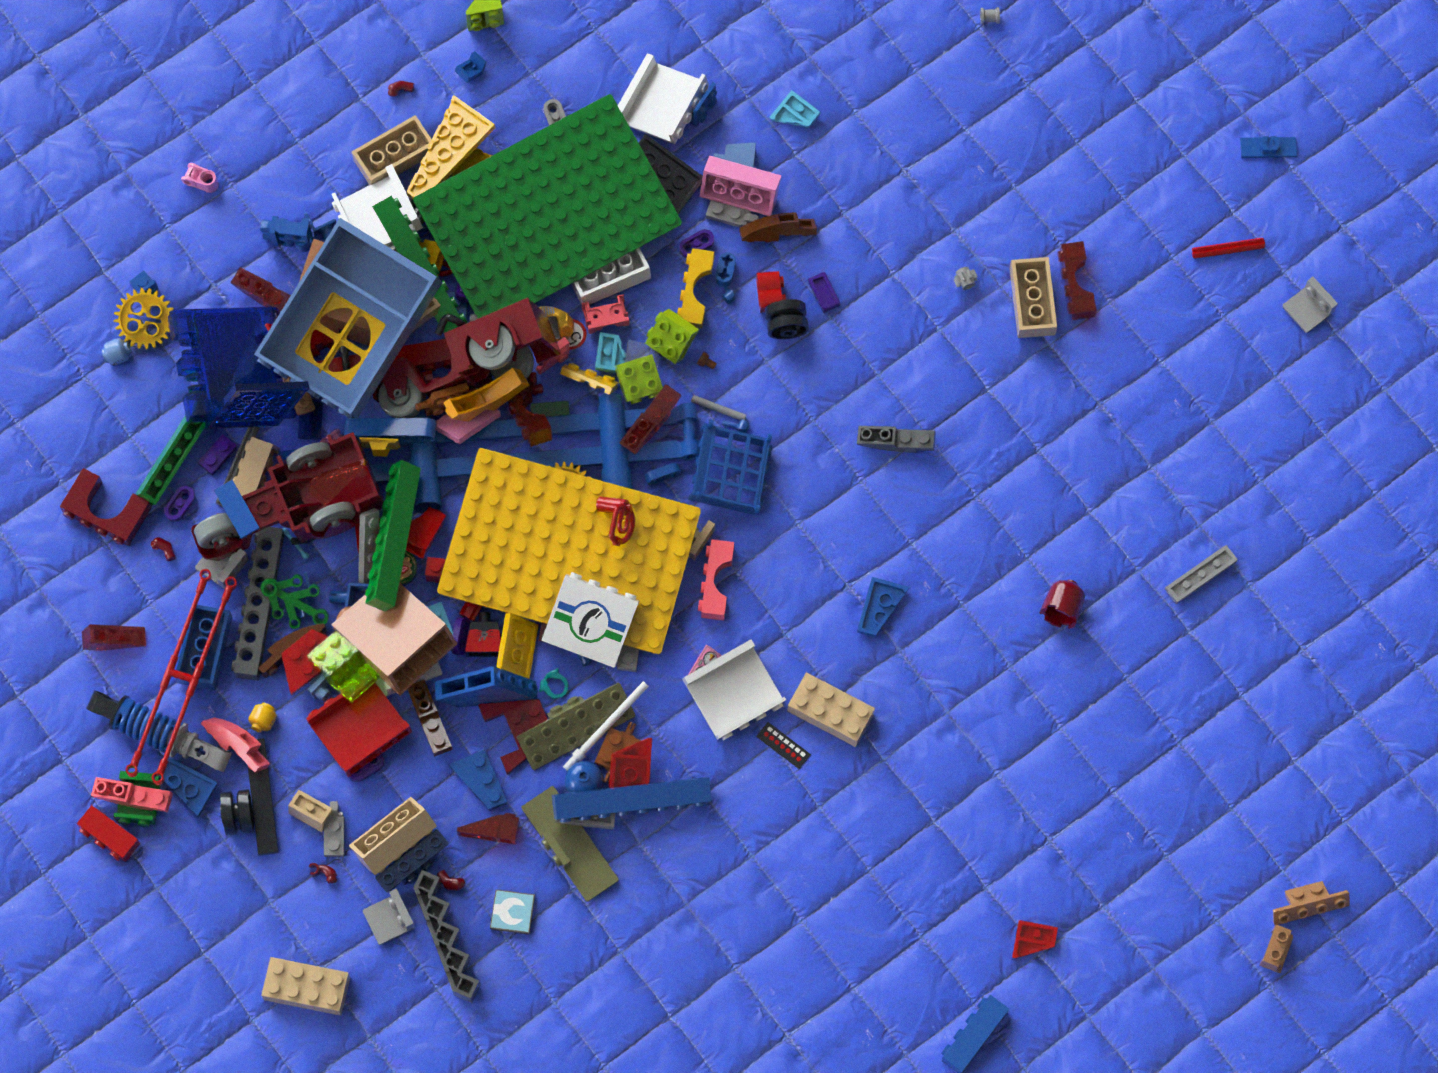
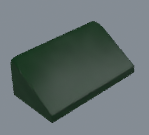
[531,401,570,418]

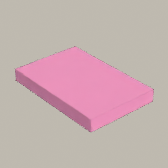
[436,409,500,444]

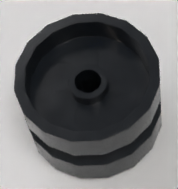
[765,299,809,339]
[220,789,254,836]

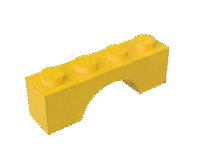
[677,248,715,328]

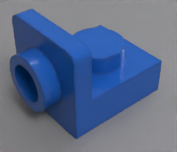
[129,270,159,294]

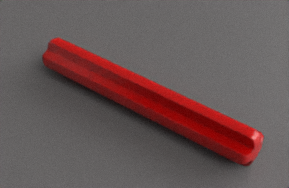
[1192,237,1265,259]

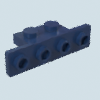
[375,829,448,893]

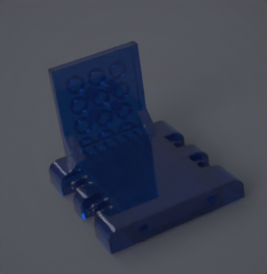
[167,307,310,429]

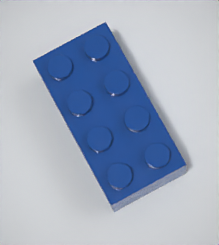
[175,605,232,690]

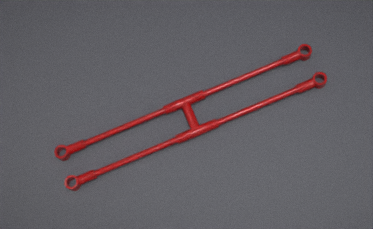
[126,569,237,785]

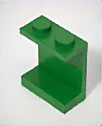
[113,771,161,827]

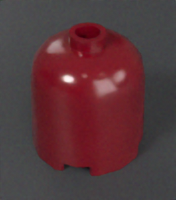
[1039,580,1085,629]

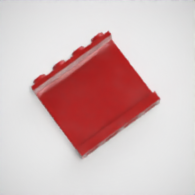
[306,673,412,777]

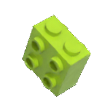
[645,309,699,364]
[614,354,663,404]

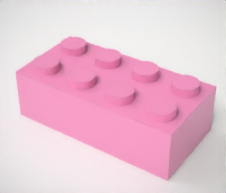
[699,156,781,216]

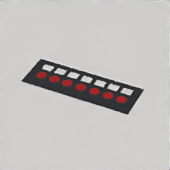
[756,722,811,769]

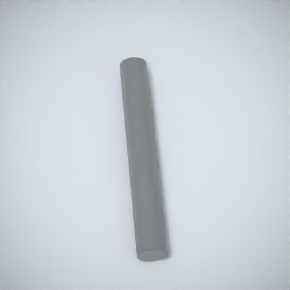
[691,395,747,421]

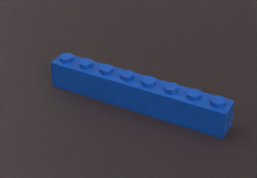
[552,777,712,823]

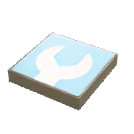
[490,890,535,934]

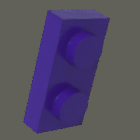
[198,434,238,476]

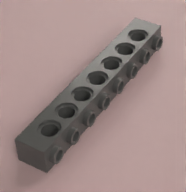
[231,527,285,681]

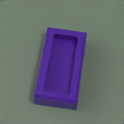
[808,272,841,313]

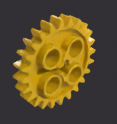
[113,288,176,349]

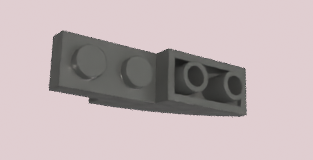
[857,426,936,453]

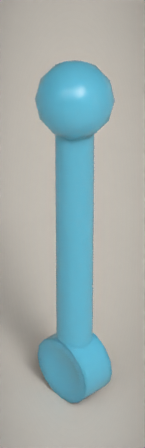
[283,527,309,559]

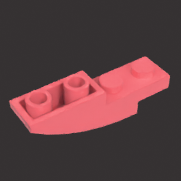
[201,717,270,773]
[91,777,173,812]

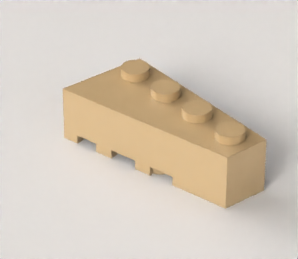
[233,437,280,496]

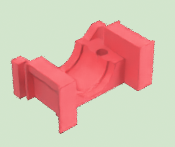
[581,294,629,334]

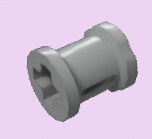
[980,7,1000,24]

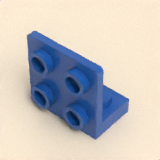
[689,82,717,127]

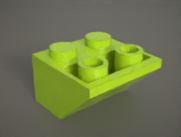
[466,0,504,31]

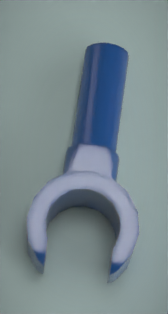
[722,278,735,304]
[722,419,750,433]

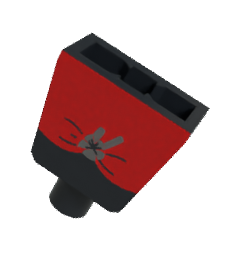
[465,612,501,657]

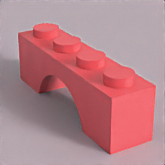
[698,539,734,621]

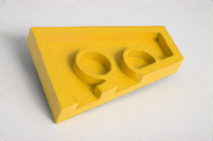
[560,363,619,395]

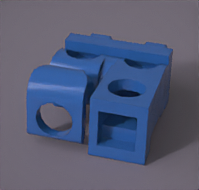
[260,216,313,252]

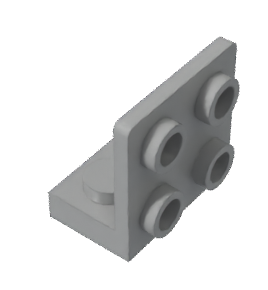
[1282,277,1338,333]
[195,549,249,589]
[363,888,415,945]

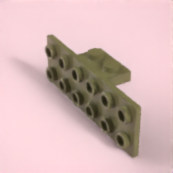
[517,682,635,770]
[521,786,619,902]

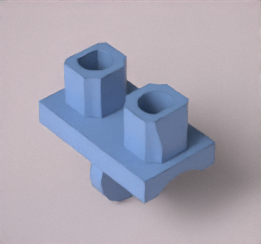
[307,664,343,701]

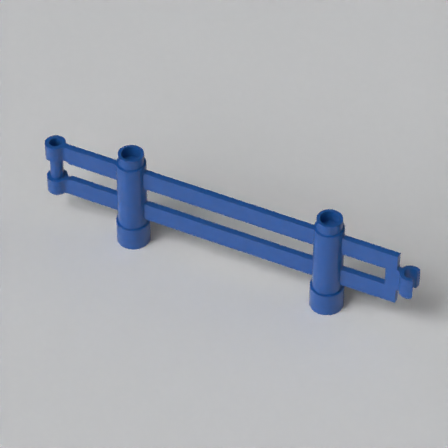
[363,393,700,513]

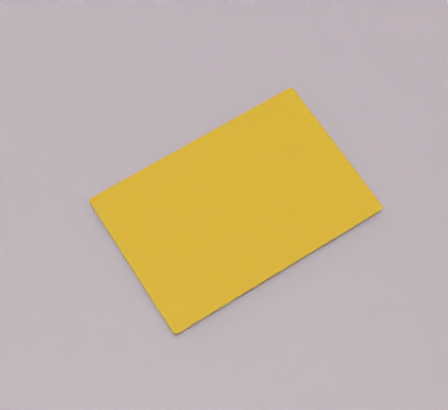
[437,448,701,654]

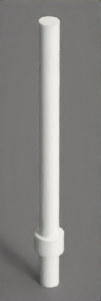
[563,681,649,771]

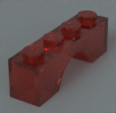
[1057,241,1097,320]
[507,379,552,447]

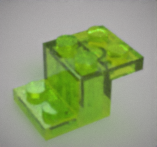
[307,630,380,703]

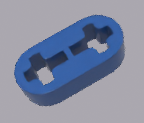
[716,252,736,287]
[644,463,681,485]

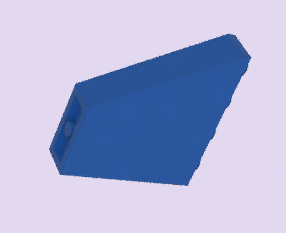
[435,666,538,707]

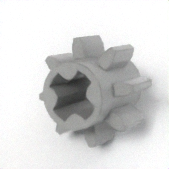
[954,267,978,290]

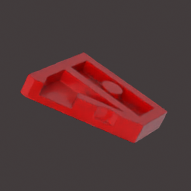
[1012,920,1058,958]

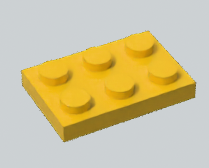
[496,613,538,679]

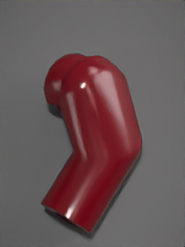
[387,80,415,97]
[527,372,544,396]
[151,537,176,561]
[437,870,465,891]

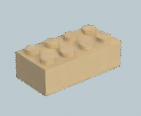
[352,115,432,185]
[1010,257,1057,338]
[787,672,875,747]
[349,797,437,875]
[261,957,350,1016]

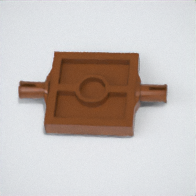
[415,383,477,416]
[594,722,641,784]

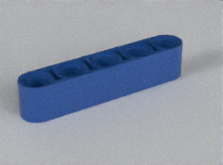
[344,418,437,443]

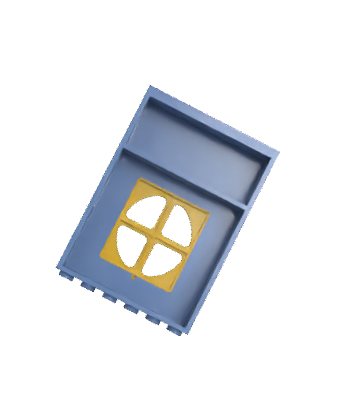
[254,218,442,419]

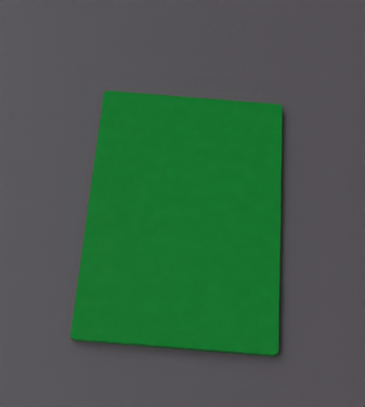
[413,94,682,319]

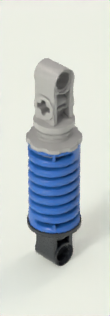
[86,690,232,772]

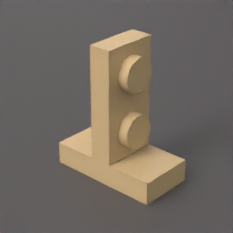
[688,520,715,561]

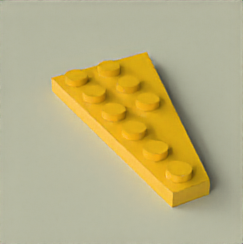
[406,95,496,199]

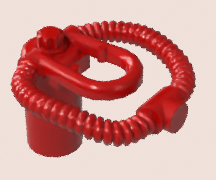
[596,496,635,546]

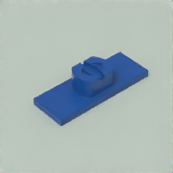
[1240,136,1297,158]
[214,480,260,539]

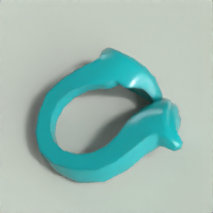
[539,668,569,699]

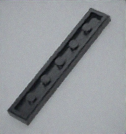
[248,738,278,856]

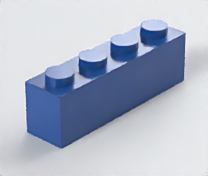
[941,994,1009,1073]

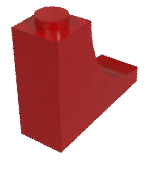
[379,507,446,559]

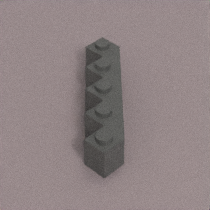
[414,870,480,1003]

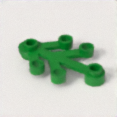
[261,574,329,629]

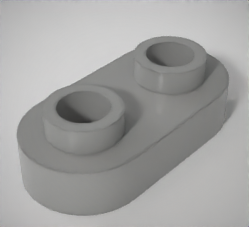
[544,99,566,125]

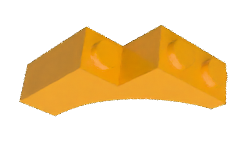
[444,368,529,422]

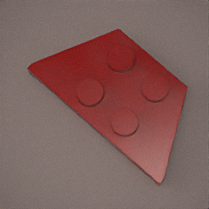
[281,629,351,695]
[609,738,652,813]

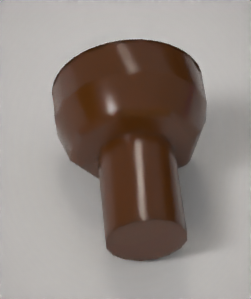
[696,351,717,369]

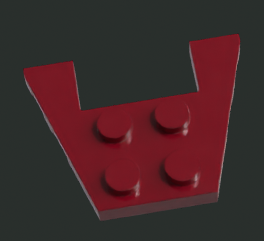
[478,699,548,775]

